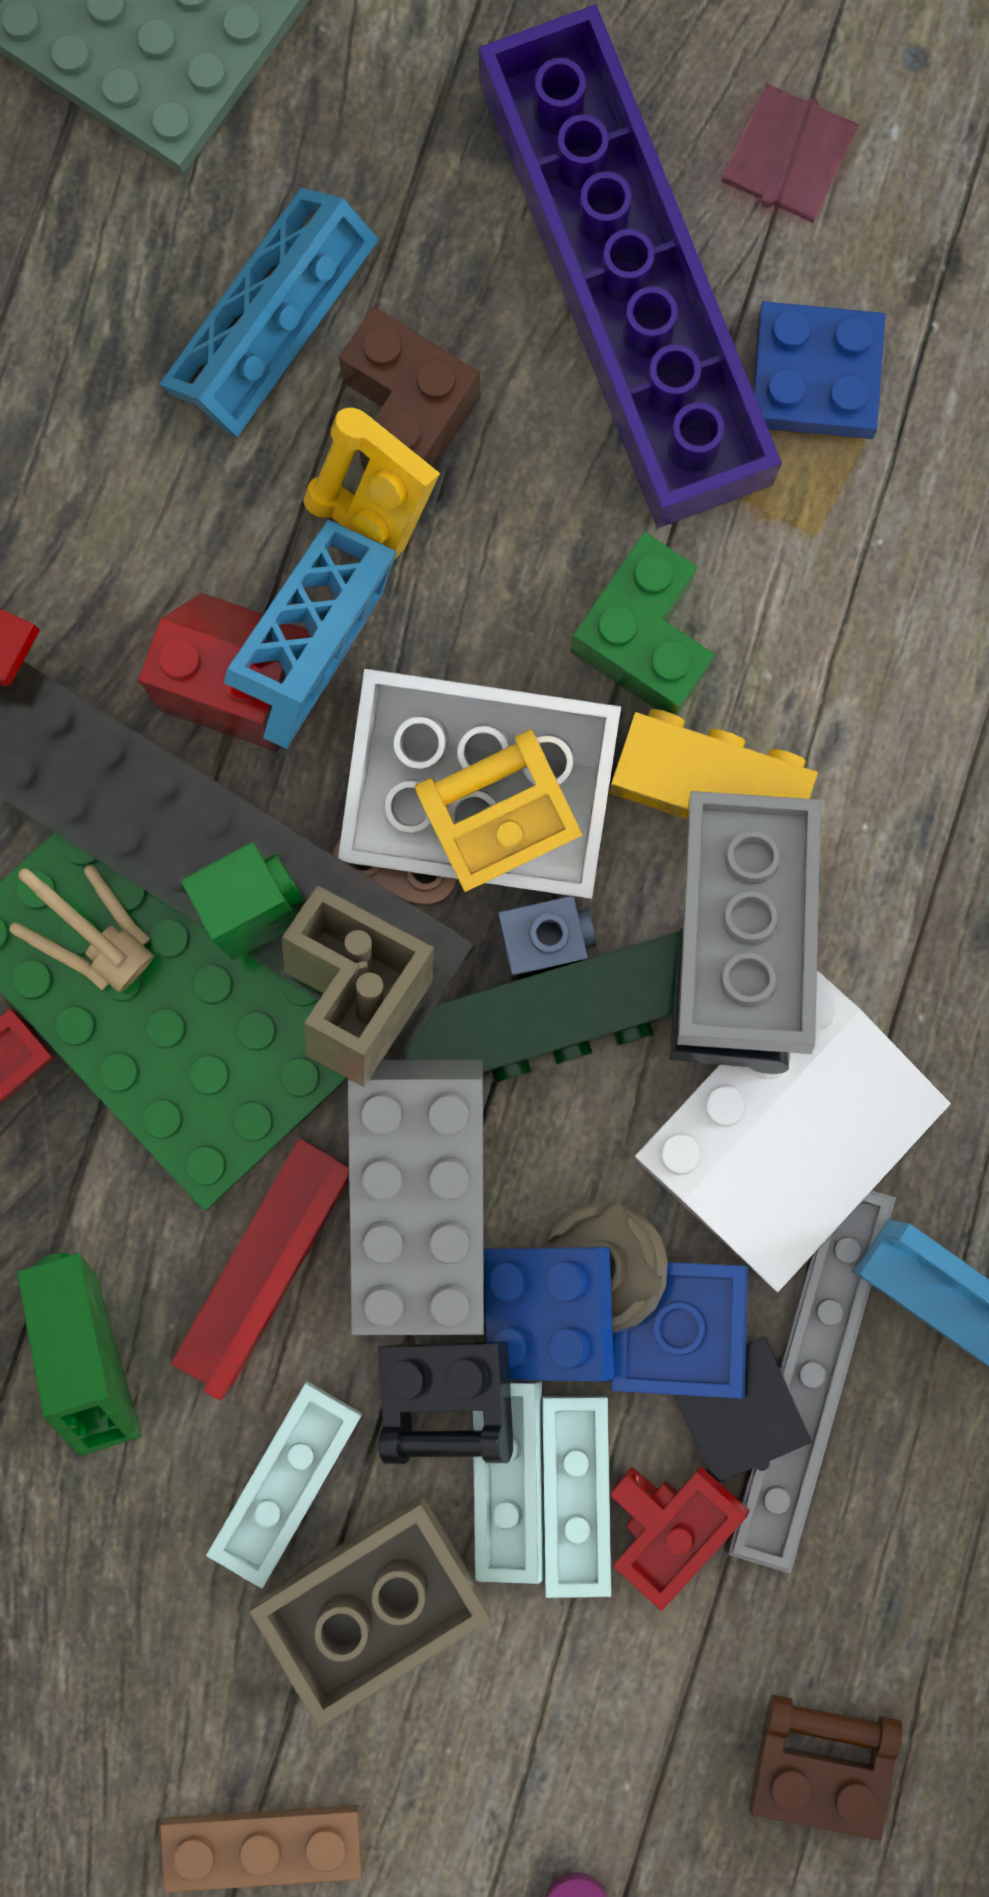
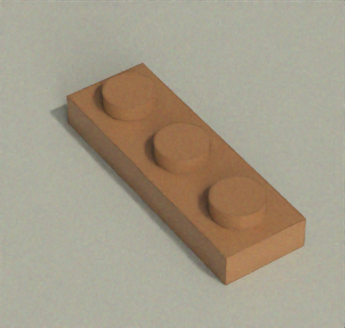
[160,1805,363,1893]

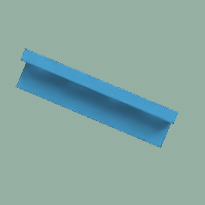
[159,188,379,437]
[224,519,397,749]
[853,1219,989,1368]

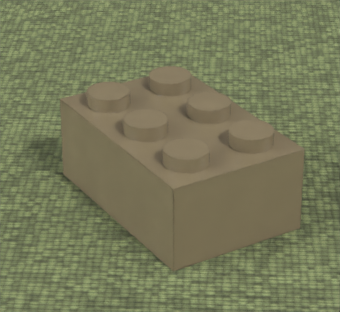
[249,1493,491,1729]

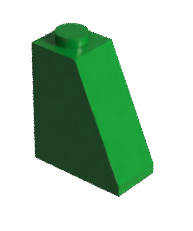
[17,1253,142,1456]

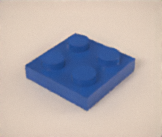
[753,301,886,439]
[484,1247,614,1382]
[612,1262,749,1399]

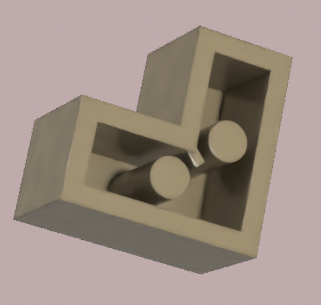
[282,885,434,1087]

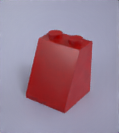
[138,593,311,752]

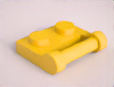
[303,408,440,560]
[414,728,583,892]

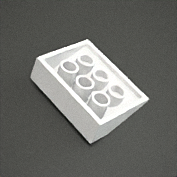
[338,669,621,899]
[635,971,951,1293]

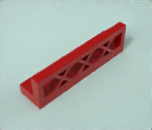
[170,1138,349,1401]

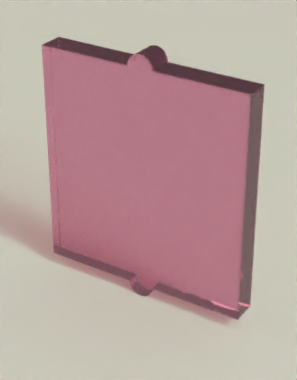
[722,83,859,223]

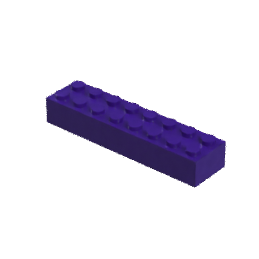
[479,4,782,529]

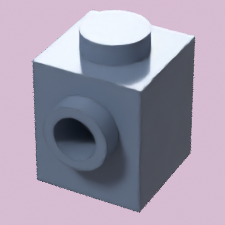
[498,896,596,980]

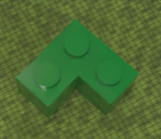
[570,532,715,715]

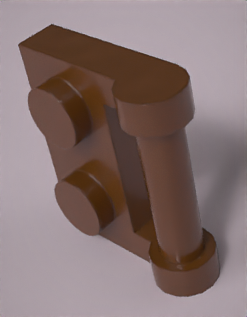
[749,1694,902,1841]

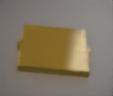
[740,429,866,537]

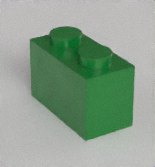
[180,841,304,961]

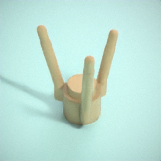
[9,865,155,994]

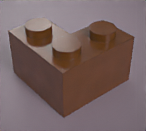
[339,306,480,468]

